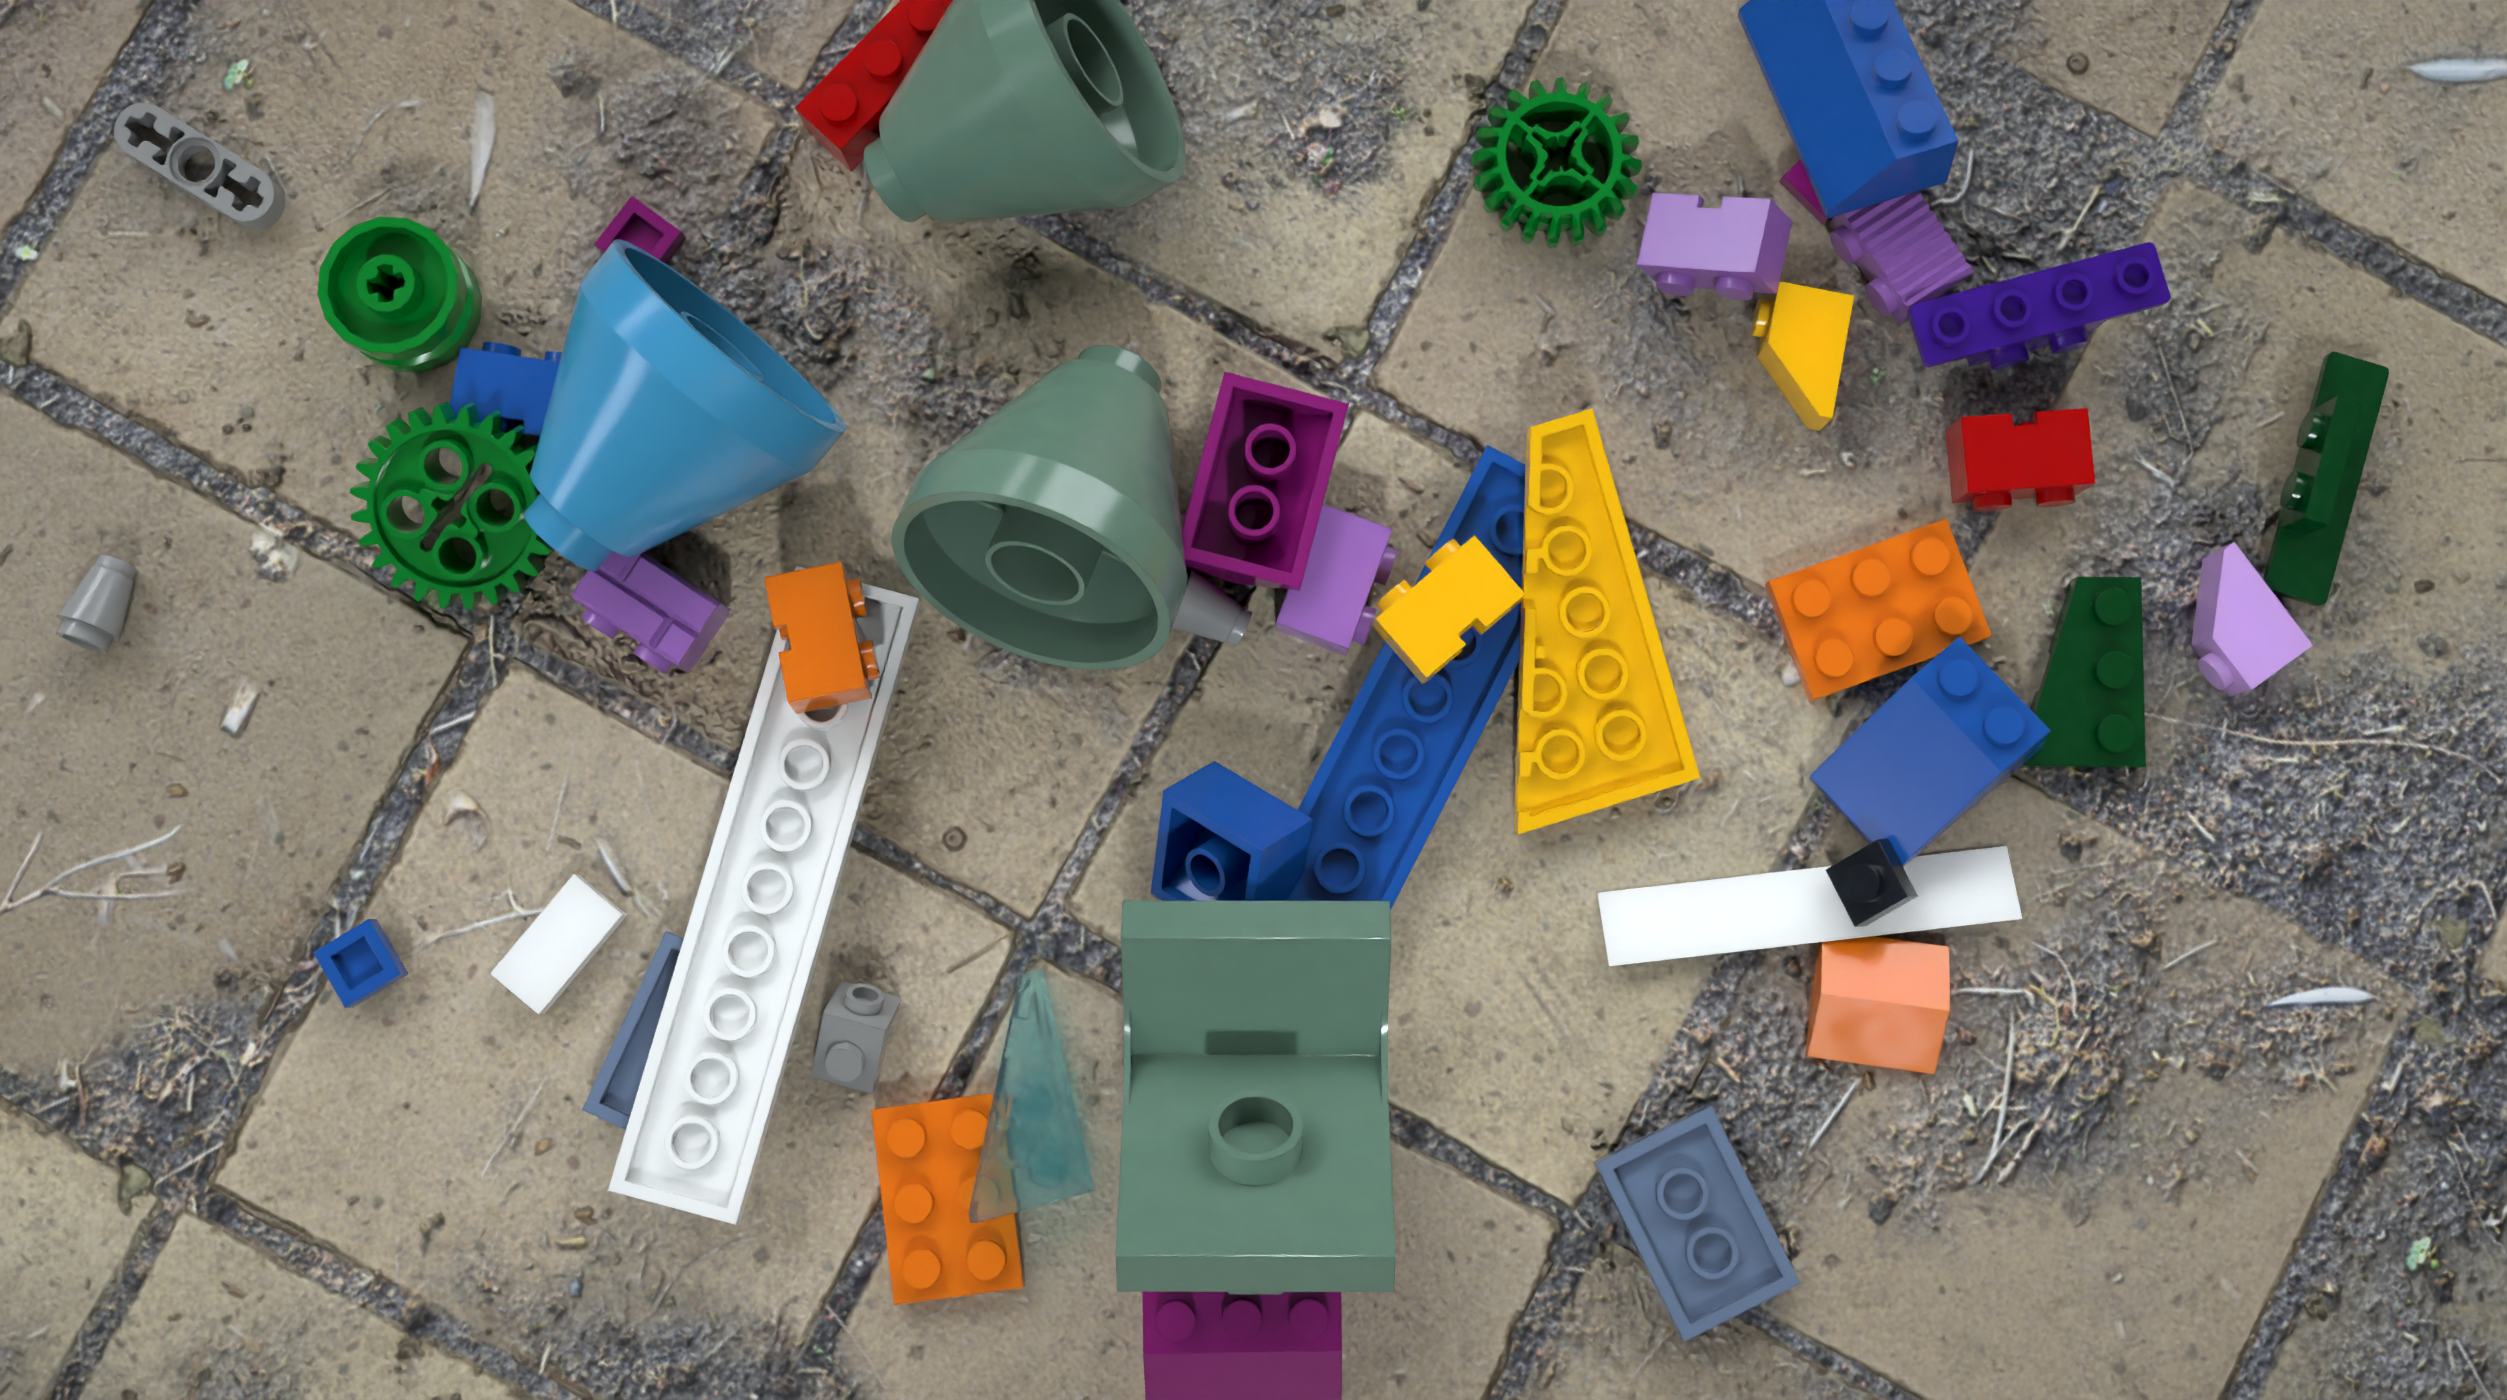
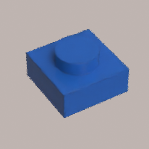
[313,919,408,1008]

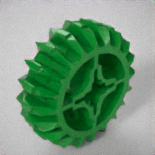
[1471,76,1642,249]

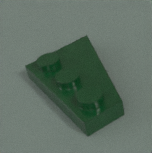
[2019,577,2146,769]

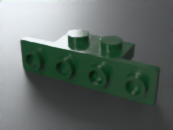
[2263,352,2389,607]

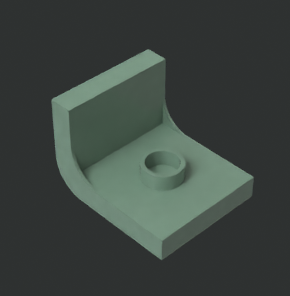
[1116,901,1396,1294]

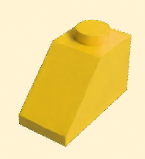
[1751,281,1854,431]

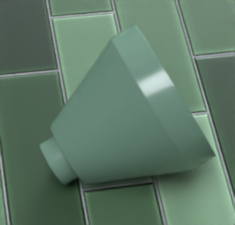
[864,0,1186,223]
[891,345,1187,670]

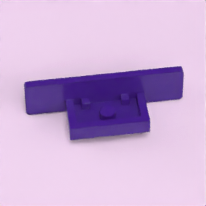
[1908,242,2171,370]

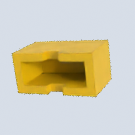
[1373,535,1525,685]

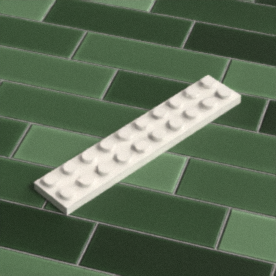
[608,566,921,1225]

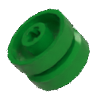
[317,217,482,373]

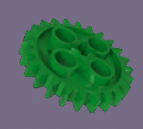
[350,402,555,610]

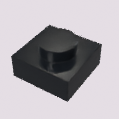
[1826,839,1918,927]

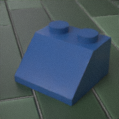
[1151,761,1313,901]

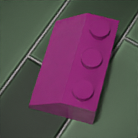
[1182,371,1349,591]
[1142,1292,1342,1400]

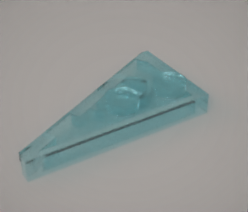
[968,969,1094,1223]

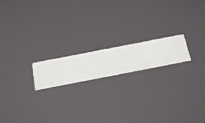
[1597,846,2022,966]

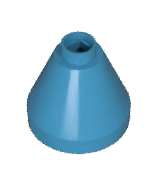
[524,239,846,572]

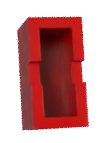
[1945,408,2096,512]

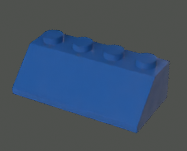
[1738,0,1958,219]

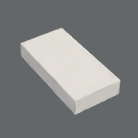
[490,874,627,1015]

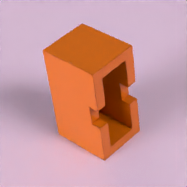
[764,562,880,714]

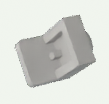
[811,982,901,1094]

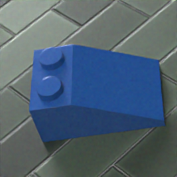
[1809,636,2051,867]

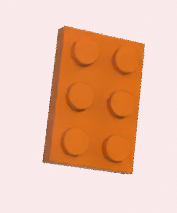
[1765,518,1992,702]
[871,1092,1025,1305]

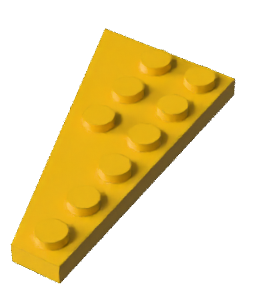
[1514,408,1701,834]

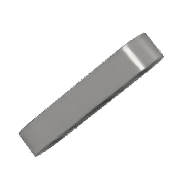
[114,102,285,230]

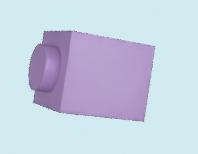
[2191,542,2313,697]

